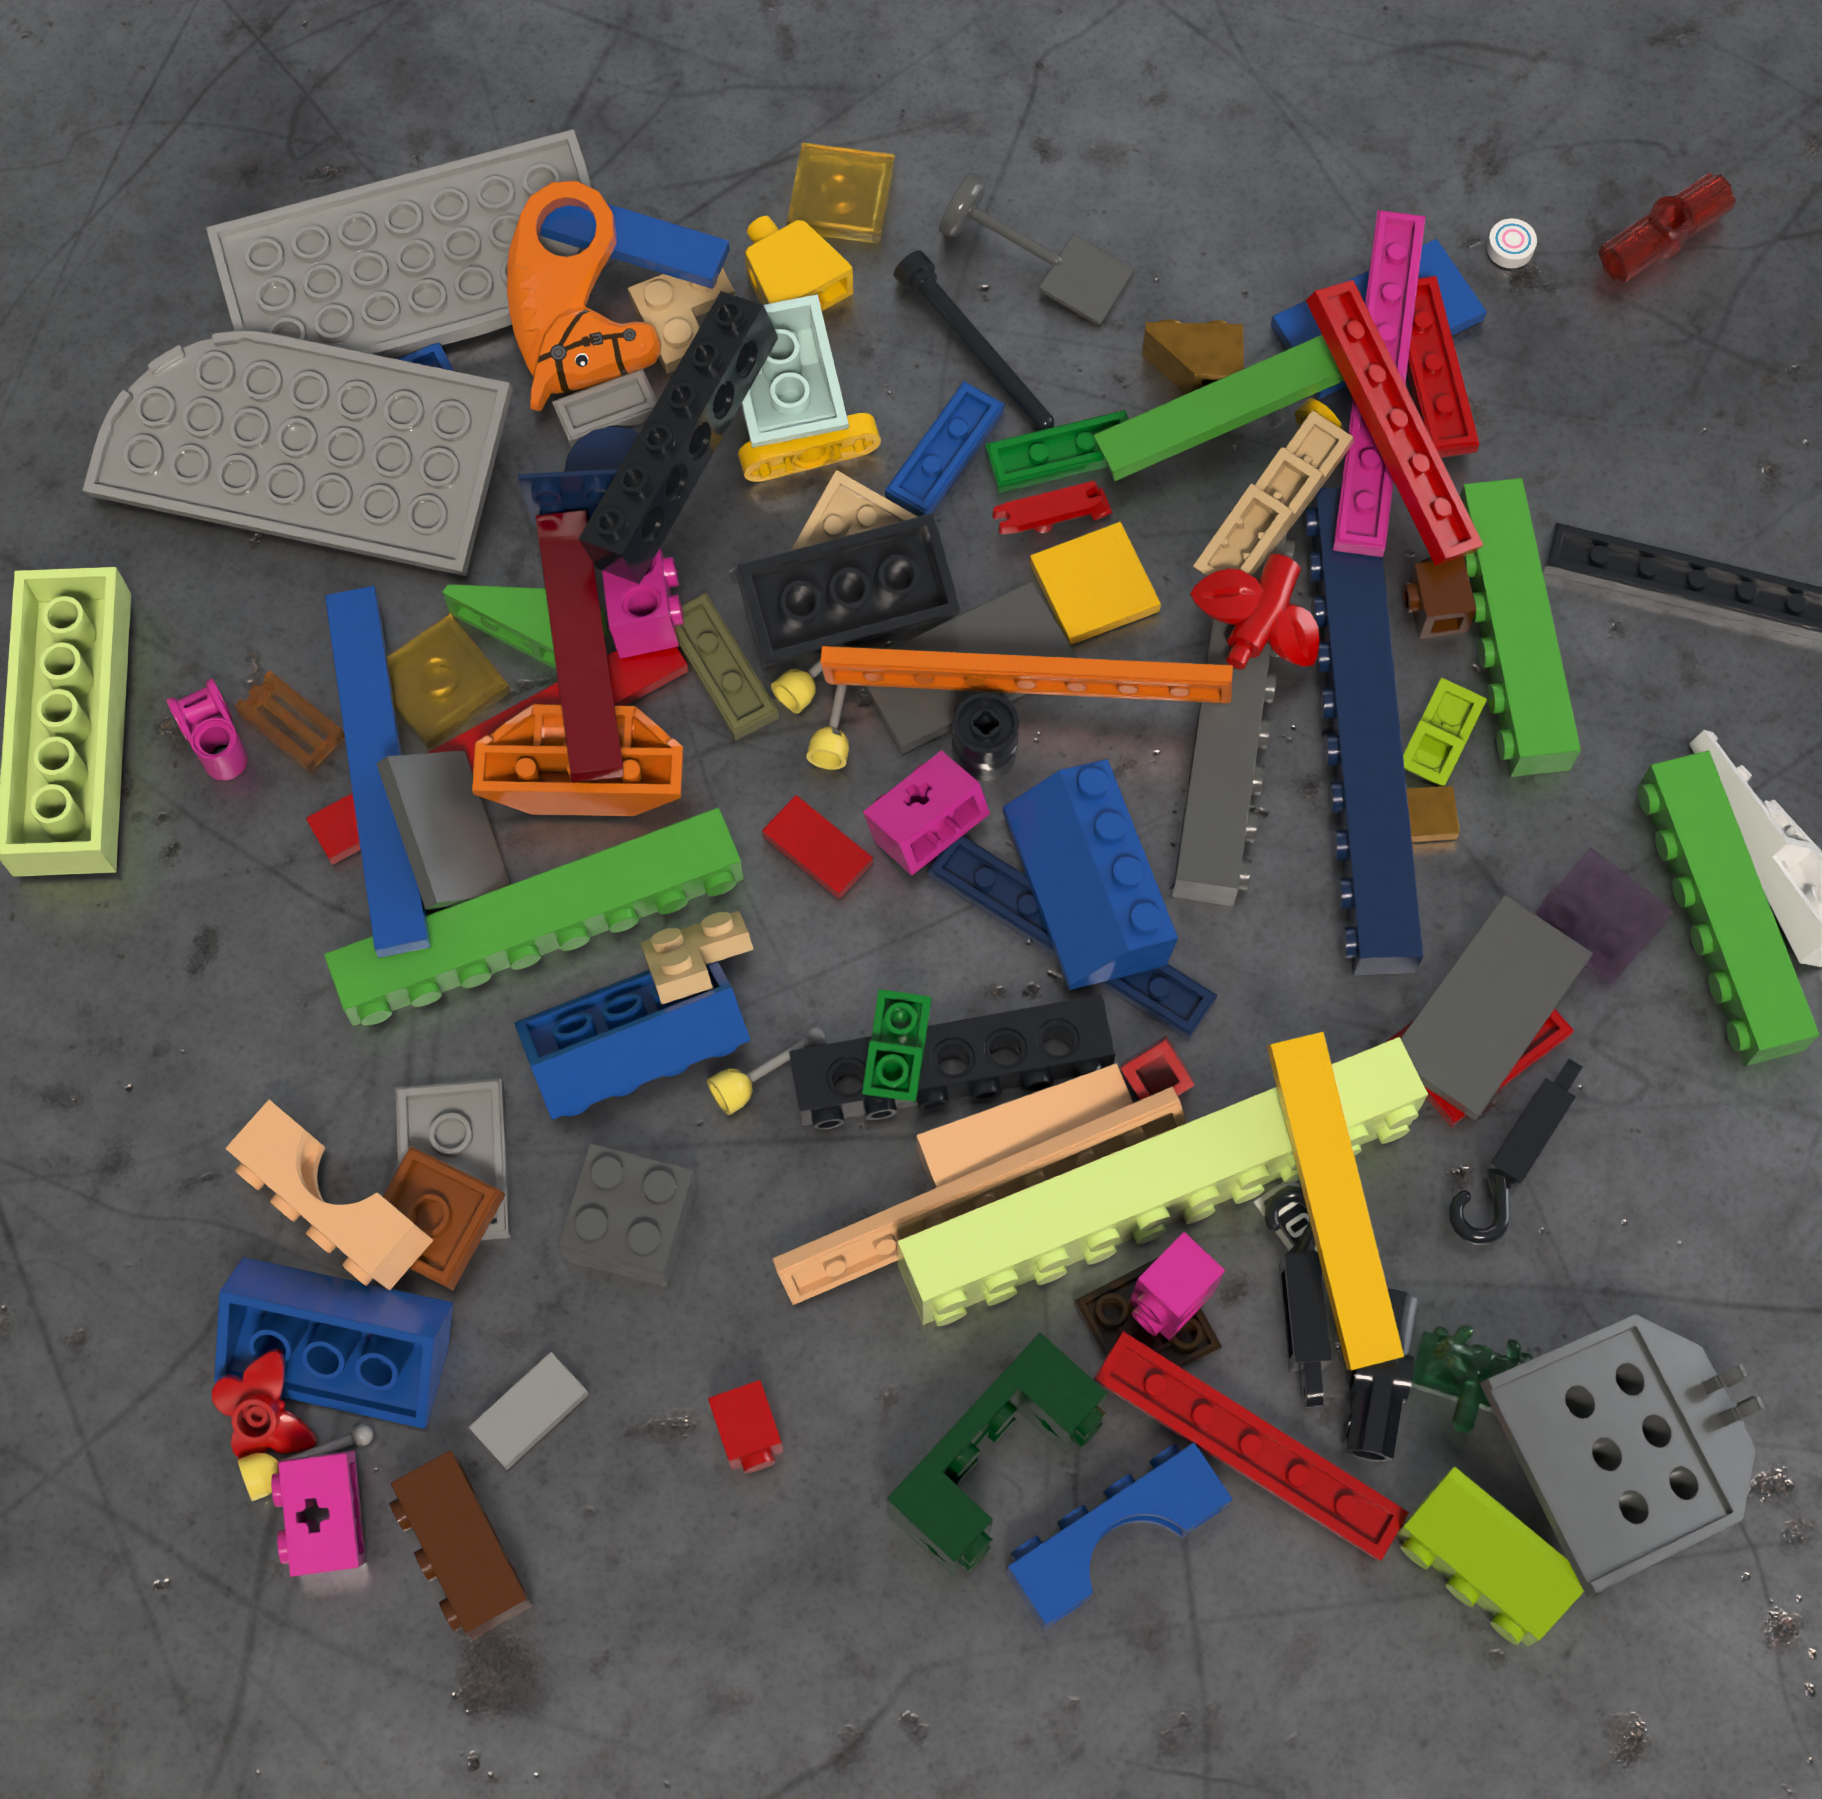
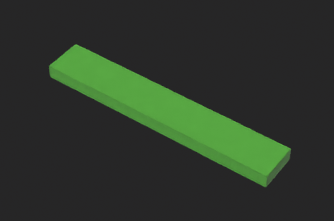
[1094,335,1344,481]

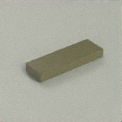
[676,592,779,741]

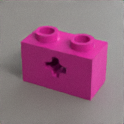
[863,750,990,876]
[271,1450,367,1577]

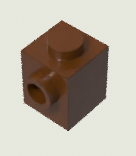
[1402,557,1476,639]

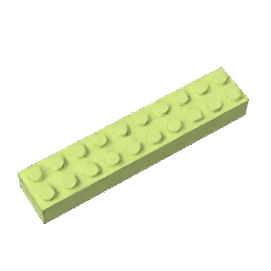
[897,1037,1428,1326]

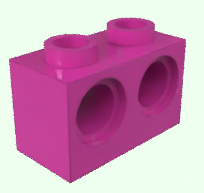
[602,547,685,659]
[1129,1232,1225,1341]

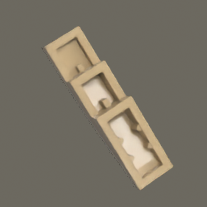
[1193,410,1354,577]

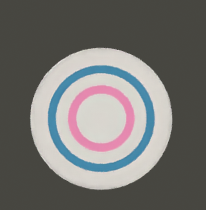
[1486,218,1537,268]

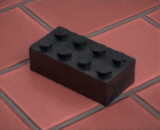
[735,513,961,669]

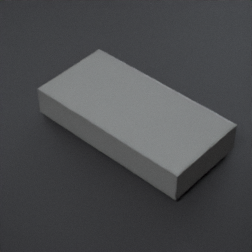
[552,369,657,449]
[468,1352,589,1470]

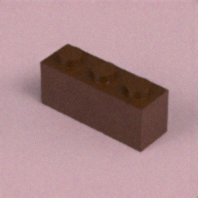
[389,1450,533,1640]

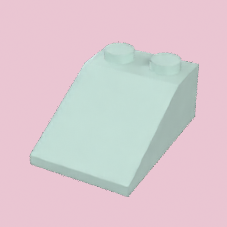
[740,294,849,448]

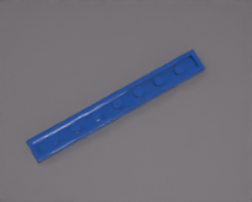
[325,586,431,958]

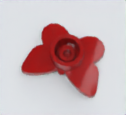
[212,1348,317,1459]

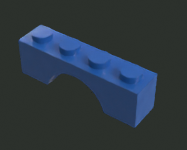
[1006,1443,1233,1631]

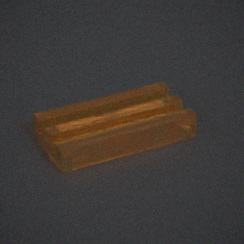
[234,670,345,773]

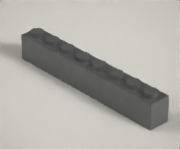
[1172,510,1295,907]

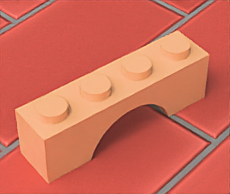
[225,1100,433,1291]

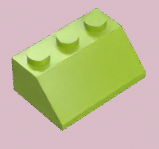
[1396,1466,1584,1647]

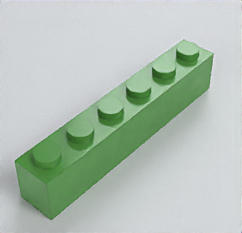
[1459,478,1581,777]
[1638,750,1820,1066]

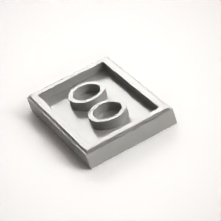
[396,1079,511,1240]

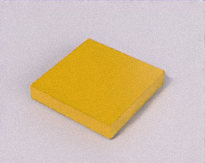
[1029,522,1161,646]

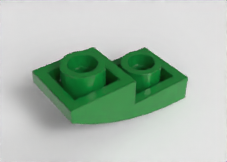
[862,989,932,1102]

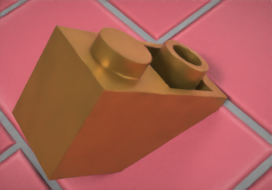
[1142,319,1244,394]

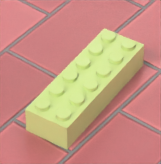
[0,567,131,877]

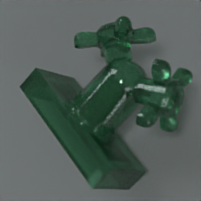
[1411,1325,1533,1433]

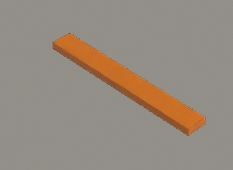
[820,646,1233,703]

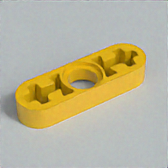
[738,413,881,482]

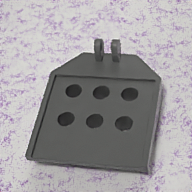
[1479,1314,1766,1597]

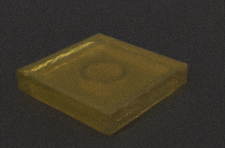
[787,143,895,244]
[387,614,511,749]

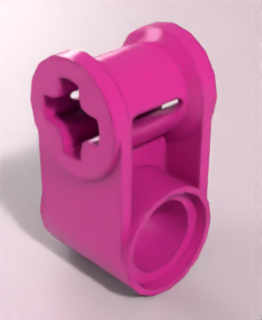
[166,678,248,781]

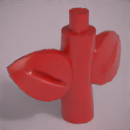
[1190,554,1320,670]

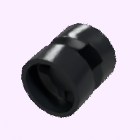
[951,692,1020,781]

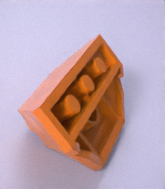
[472,704,683,816]

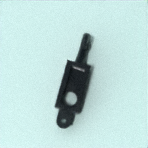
[1449,1058,1583,1245]
[1264,1186,1332,1408]

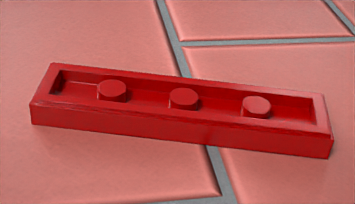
[1407,276,1480,458]

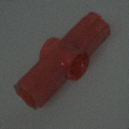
[1598,173,1736,283]

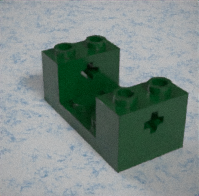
[886,1332,1107,1577]

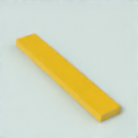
[1267,1032,1404,1370]

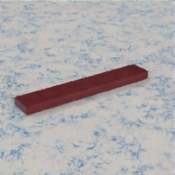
[535,510,623,782]

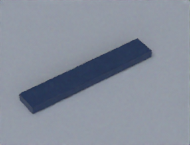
[927,836,1218,1042]

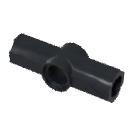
[1344,1288,1419,1462]

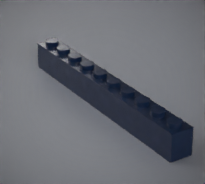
[1303,487,1424,975]

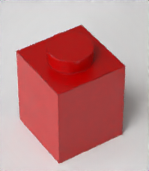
[1120,1035,1195,1100]
[708,1380,784,1473]

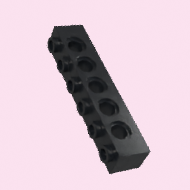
[579,291,778,584]
[789,994,1116,1130]

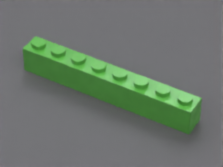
[324,807,744,1026]

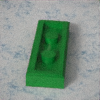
[985,410,1129,494]

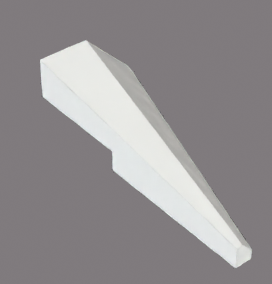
[1689,730,1822,967]

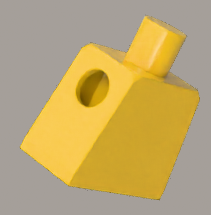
[744,216,854,311]

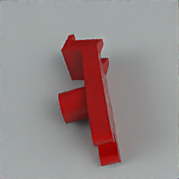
[992,481,1113,535]

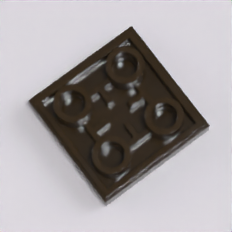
[1073,1258,1222,1369]

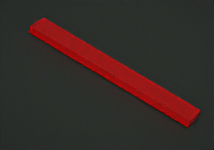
[305,647,689,865]

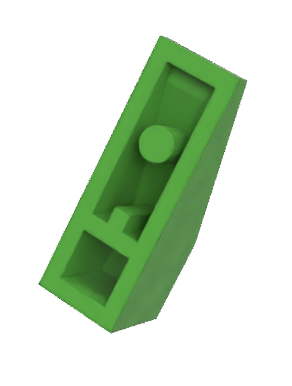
[442,584,608,669]

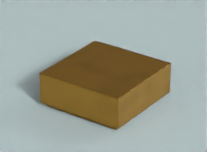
[1407,785,1460,842]

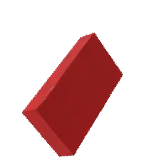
[762,795,873,900]

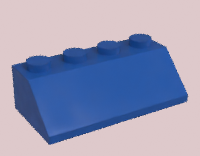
[1002,759,1178,990]
[514,961,751,1120]
[214,1257,454,1429]

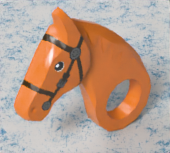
[507,181,661,411]

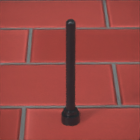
[893,250,1055,431]

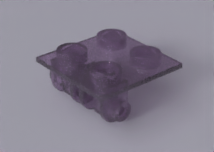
[1534,848,1674,987]

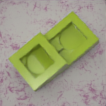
[1403,677,1487,786]

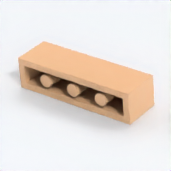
[916,1063,1133,1190]

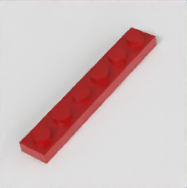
[1305,280,1483,566]
[1093,1331,1409,1561]

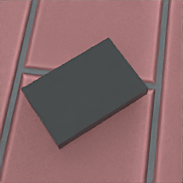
[376,751,511,909]

